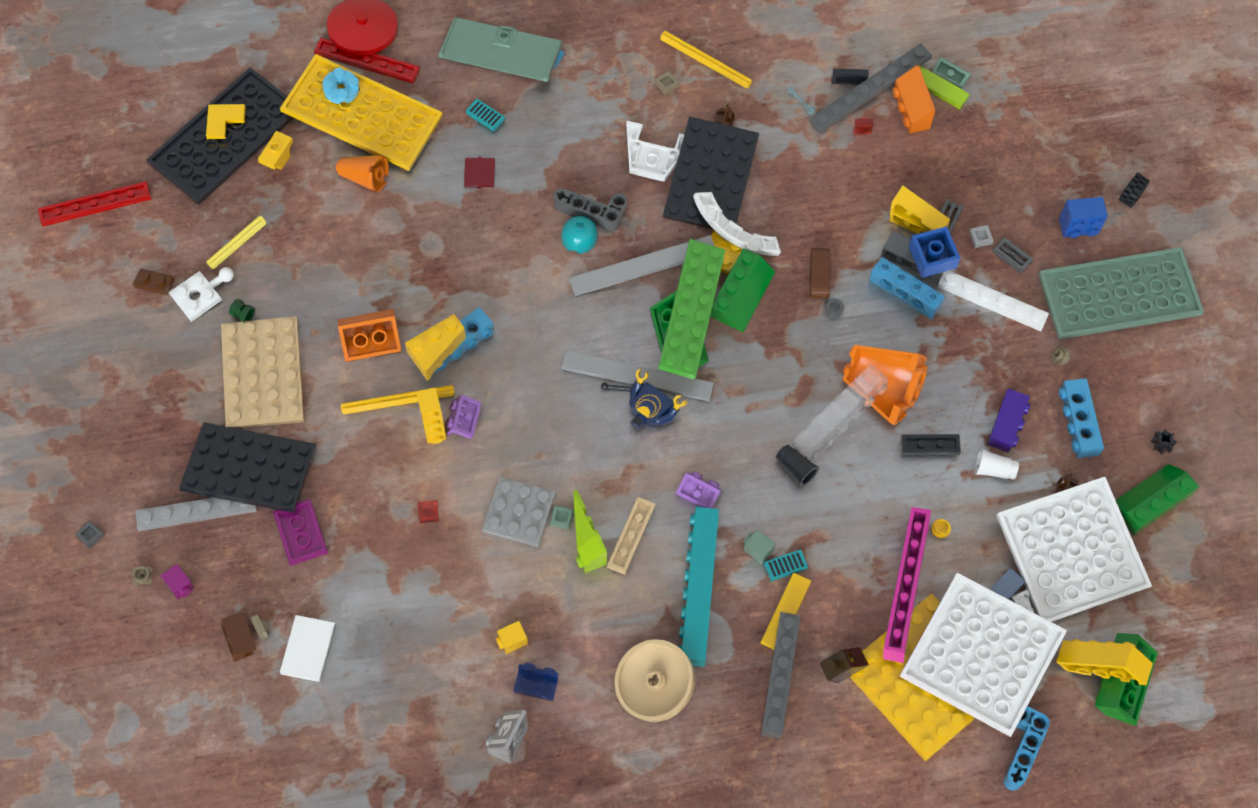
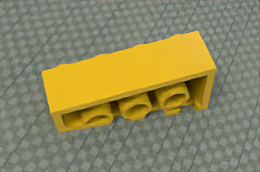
[1056,639,1153,686]

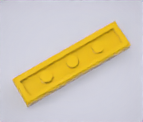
[761,573,811,650]

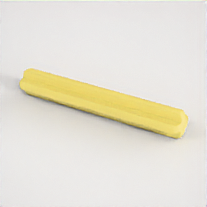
[206,216,266,269]

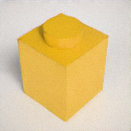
[495,621,528,654]

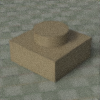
[654,71,679,95]
[250,614,269,641]

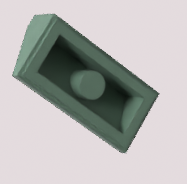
[931,57,972,89]

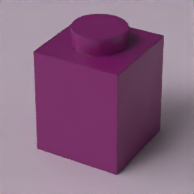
[160,564,194,599]

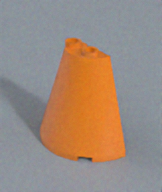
[842,345,928,425]

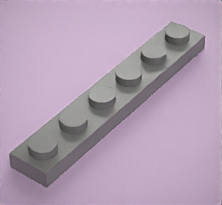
[136,497,257,531]

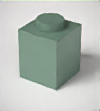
[743,530,776,564]

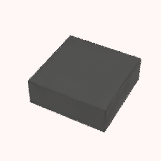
[75,521,104,549]

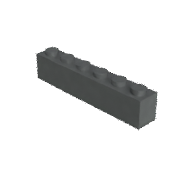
[760,612,801,739]

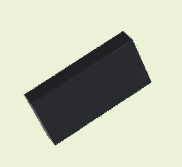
[831,69,869,85]

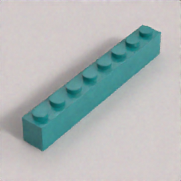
[678,507,719,667]

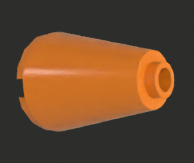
[336,155,389,192]

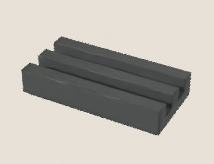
[941,199,964,235]
[992,237,1034,274]

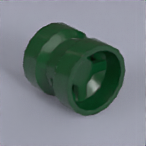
[229,298,255,323]

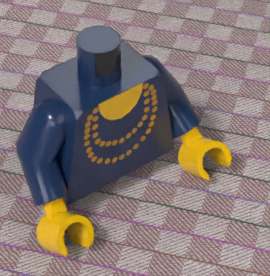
[629,369,687,430]

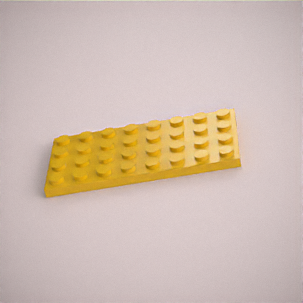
[280,54,443,171]

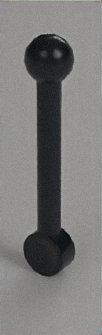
[601,382,632,391]

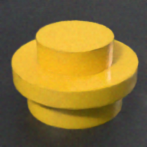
[931,519,951,538]

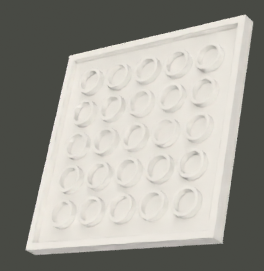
[996,477,1152,622]
[900,573,1067,737]

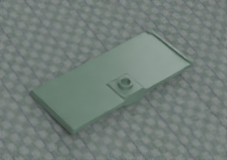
[438,17,563,82]

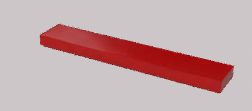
[314,37,420,84]
[38,181,152,227]

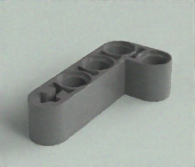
[553,188,628,231]

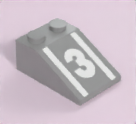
[486,710,529,764]

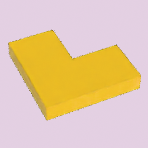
[206,104,246,139]

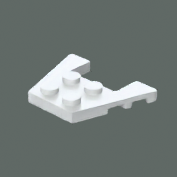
[626,121,684,182]

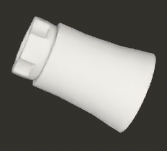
[974,448,1019,479]

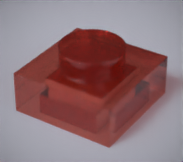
[853,118,873,135]
[418,500,439,523]

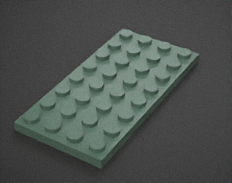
[1038,247,1204,340]

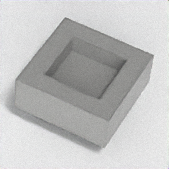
[969,225,993,248]

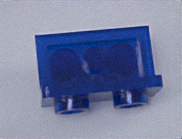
[513,663,559,701]

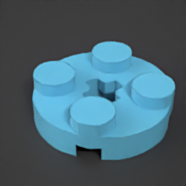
[323,68,359,104]

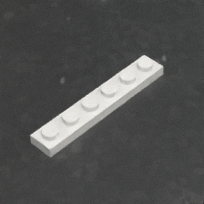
[937,271,1049,331]

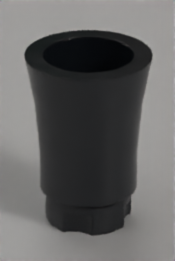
[776,444,819,487]

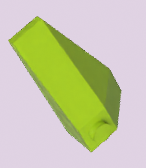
[573,489,607,573]

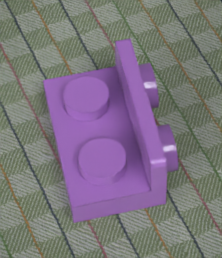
[445,395,482,439]
[676,471,723,508]

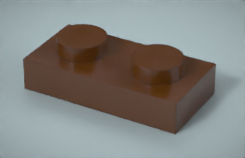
[133,268,175,295]

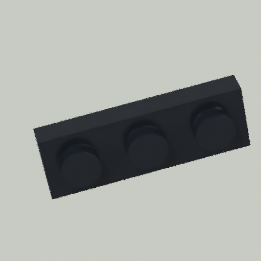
[901,434,961,455]

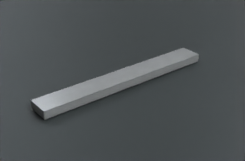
[569,235,714,296]
[562,350,714,402]

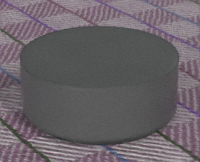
[825,298,844,318]

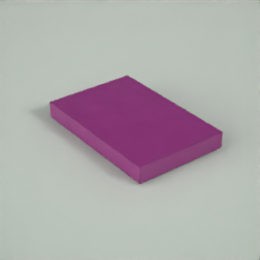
[273,499,328,566]

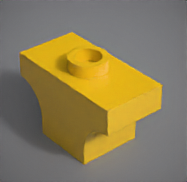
[258,131,293,170]

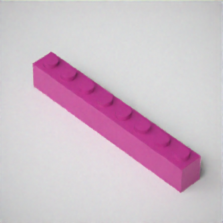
[883,507,931,663]

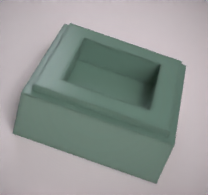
[550,505,574,530]

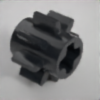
[1150,429,1177,454]

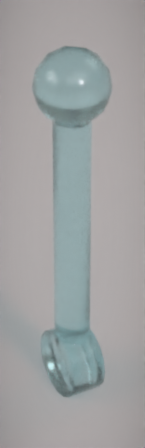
[787,86,815,114]

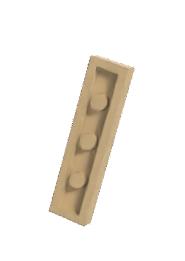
[607,497,656,575]

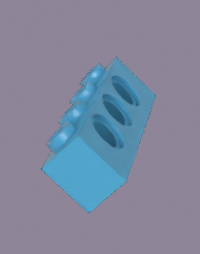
[869,257,945,320]
[434,307,494,373]
[1059,378,1104,458]

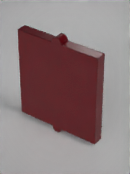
[464,156,495,189]

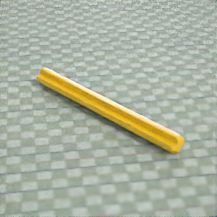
[660,31,752,89]
[341,385,455,414]

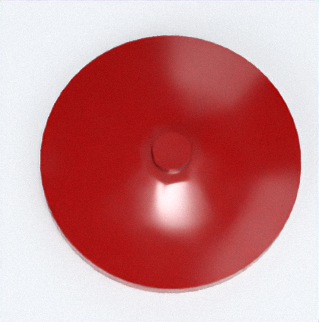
[327,0,398,55]

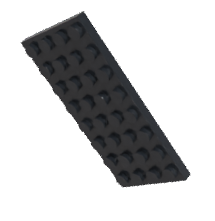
[146,67,294,205]

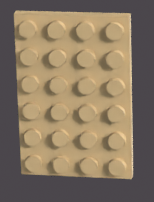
[221,316,304,429]

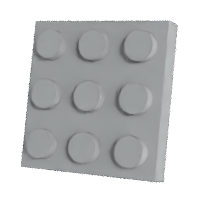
[482,477,556,547]

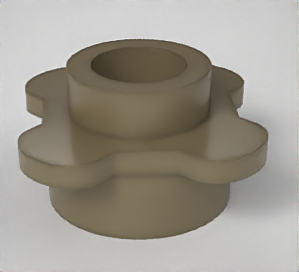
[1051,346,1071,365]
[132,566,153,586]

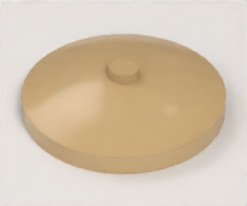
[615,639,695,722]

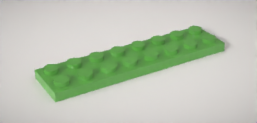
[658,239,725,379]

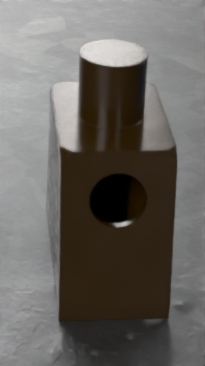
[820,647,869,683]

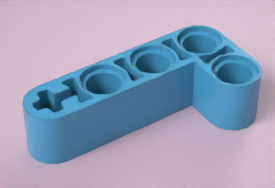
[1004,706,1050,791]

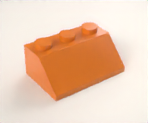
[892,65,935,134]
[337,309,401,362]

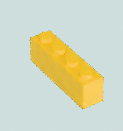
[416,387,446,444]

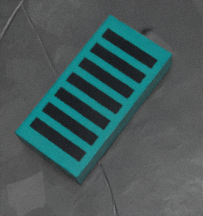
[466,99,505,132]
[764,549,808,582]

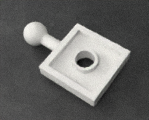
[169,267,234,322]

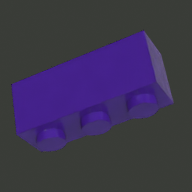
[987,388,1031,453]

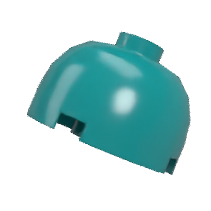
[561,216,598,254]

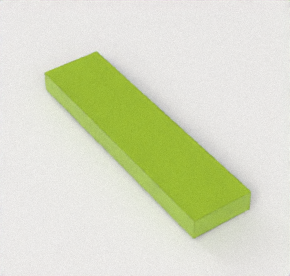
[920,66,970,109]

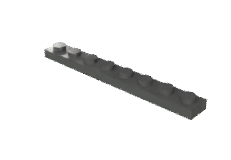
[809,43,932,134]

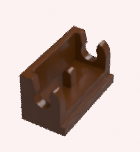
[221,612,256,662]

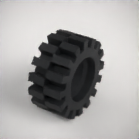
[1118,172,1150,208]

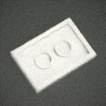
[280,615,336,682]

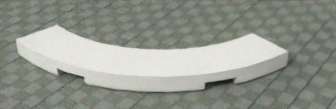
[693,192,781,256]

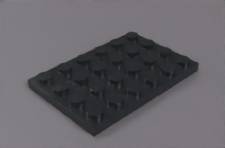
[663,116,759,230]
[179,422,317,513]

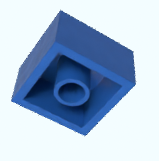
[1059,197,1108,238]
[909,226,960,278]

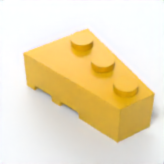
[889,185,950,234]
[405,314,466,381]

